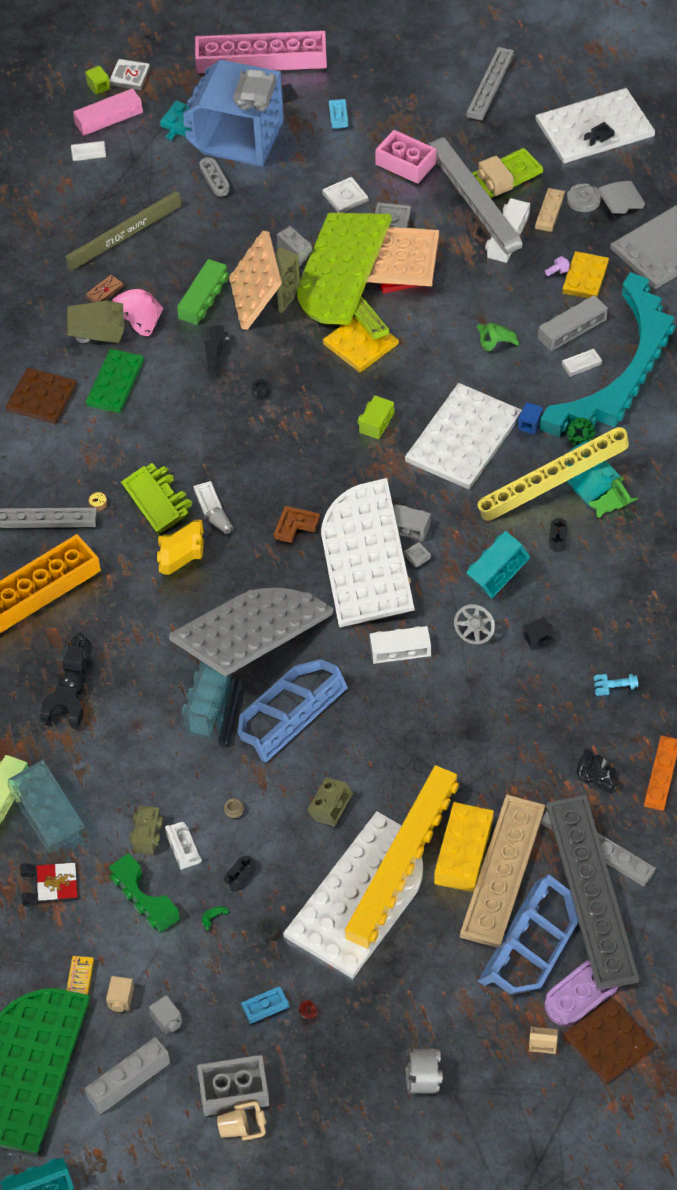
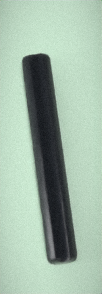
[218,677,242,747]

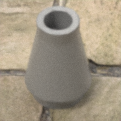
[207,507,234,534]

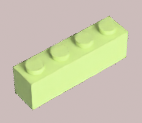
[0,755,30,824]

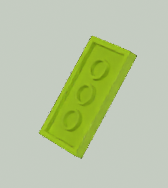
[472,148,543,198]

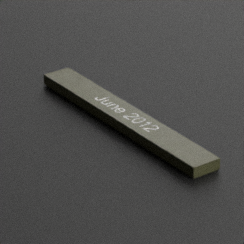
[66,191,181,271]

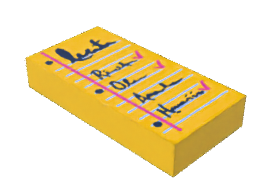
[67,956,94,995]

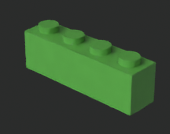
[177,259,229,325]

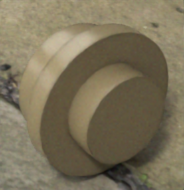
[224,798,244,818]

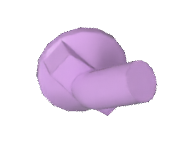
[545,256,570,276]

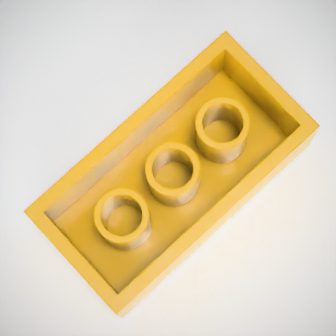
[434,802,494,893]

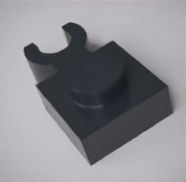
[584,122,615,146]

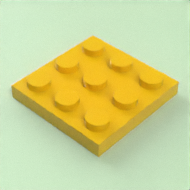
[323,317,398,373]

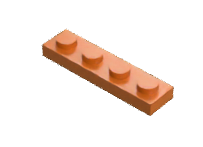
[644,736,677,811]

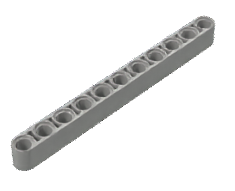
[428,137,523,255]

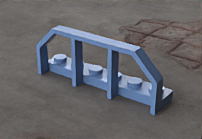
[238,659,348,762]
[478,875,578,994]

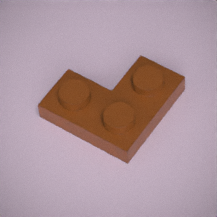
[273,506,321,543]

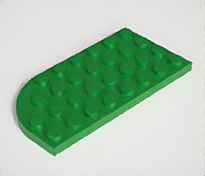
[0,988,90,1156]

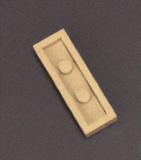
[535,188,565,232]

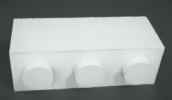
[370,626,431,664]

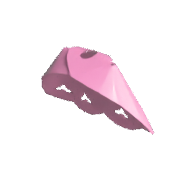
[112,289,163,336]

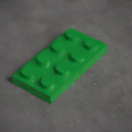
[86,349,144,413]

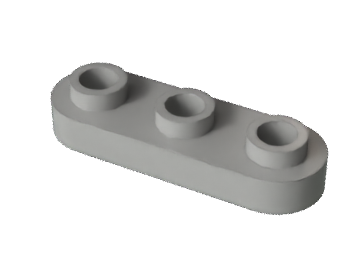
[200,158,230,196]

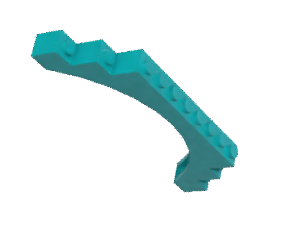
[540,272,676,438]

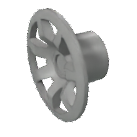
[454,604,495,644]

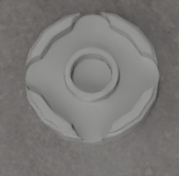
[567,183,601,212]

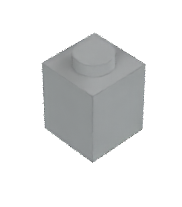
[149,995,182,1035]

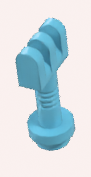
[593,674,638,696]

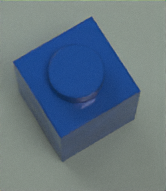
[518,402,543,435]

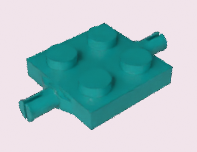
[160,100,192,141]

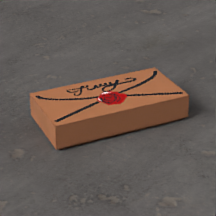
[86,275,123,303]

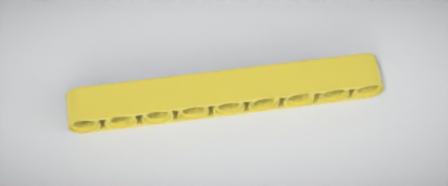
[478,427,629,521]

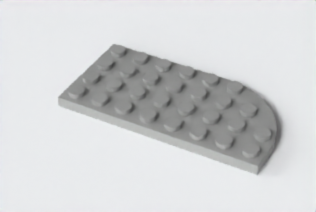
[169,588,334,676]

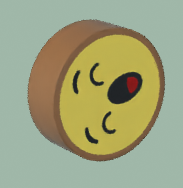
[88,492,108,511]

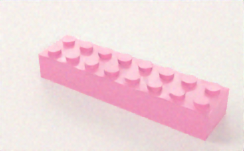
[195,31,327,74]

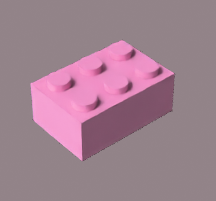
[375,130,436,184]

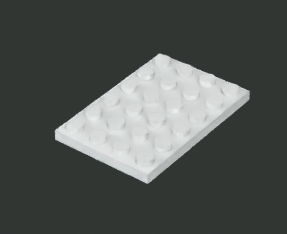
[536,88,655,164]
[405,383,522,490]

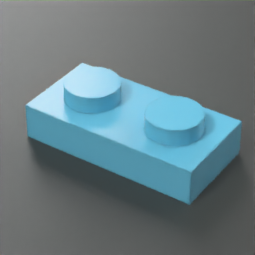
[329,99,348,128]

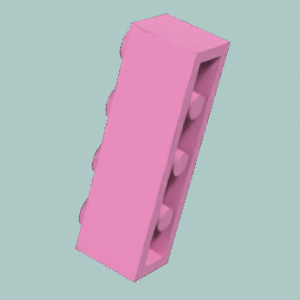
[73,88,143,136]

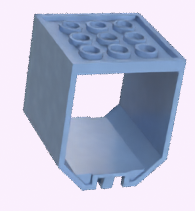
[184,59,284,166]

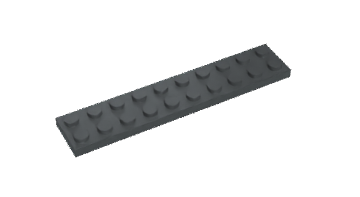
[546,795,639,991]

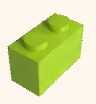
[357,395,394,439]

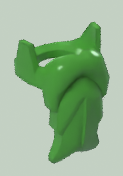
[477,323,520,352]
[589,477,638,518]

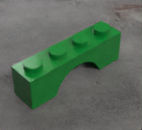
[109,853,180,933]

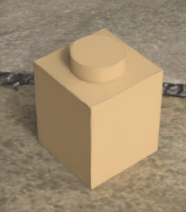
[106,976,134,1012]

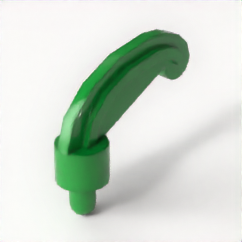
[202,906,229,930]

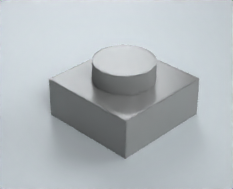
[404,542,431,568]

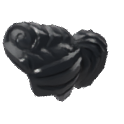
[576,749,619,791]

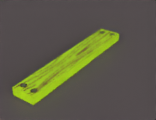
[353,296,389,340]

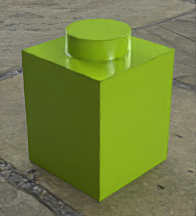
[85,65,110,95]

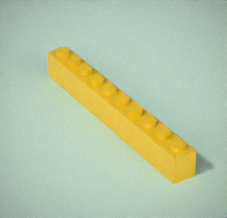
[345,765,459,949]

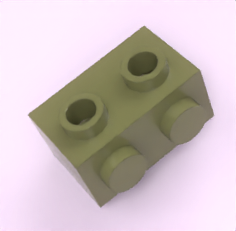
[307,777,353,827]
[129,805,164,855]

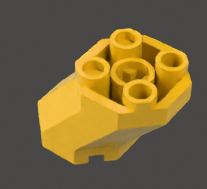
[157,520,204,574]

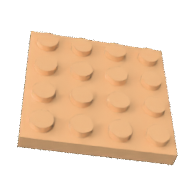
[367,227,439,286]
[229,231,282,330]

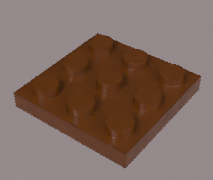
[5,367,77,424]
[563,998,655,1085]

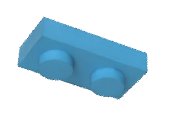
[241,986,289,1024]

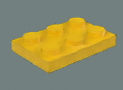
[562,251,609,298]

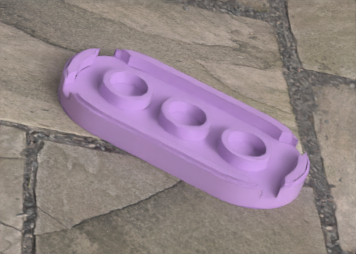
[545,960,618,1026]

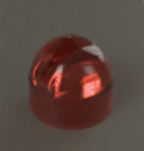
[298,1000,317,1019]

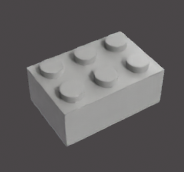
[197,1055,269,1116]

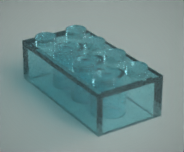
[182,660,232,739]
[8,760,85,854]

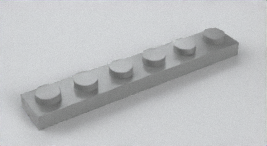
[467,47,514,121]
[0,508,97,528]
[541,811,656,887]

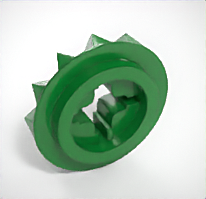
[566,418,595,446]

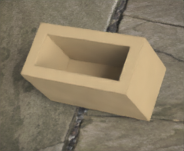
[477,155,513,196]

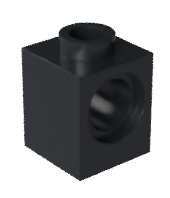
[523,617,555,651]

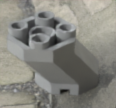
[233,70,277,111]

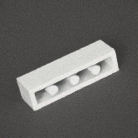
[485,198,530,263]

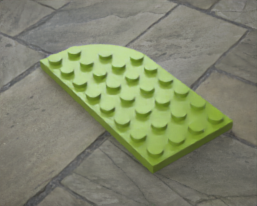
[297,213,392,325]

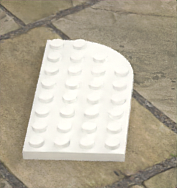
[321,478,415,627]
[283,812,423,978]

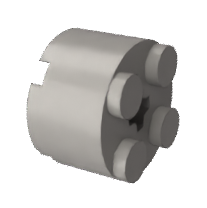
[405,1048,442,1093]

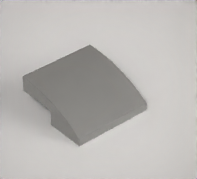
[598,181,645,214]

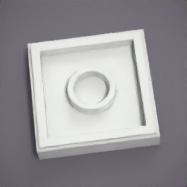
[322,177,369,213]

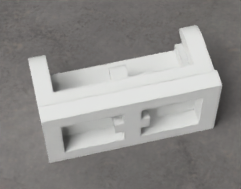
[165,822,202,870]

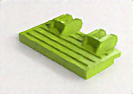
[121,463,192,535]

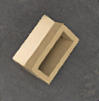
[529,1027,558,1054]

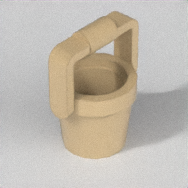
[217,1100,266,1140]

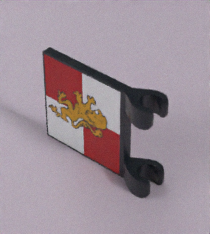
[20,862,78,906]

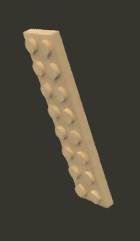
[460,795,545,948]

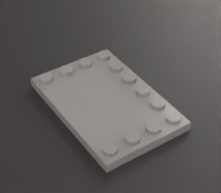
[610,205,677,289]

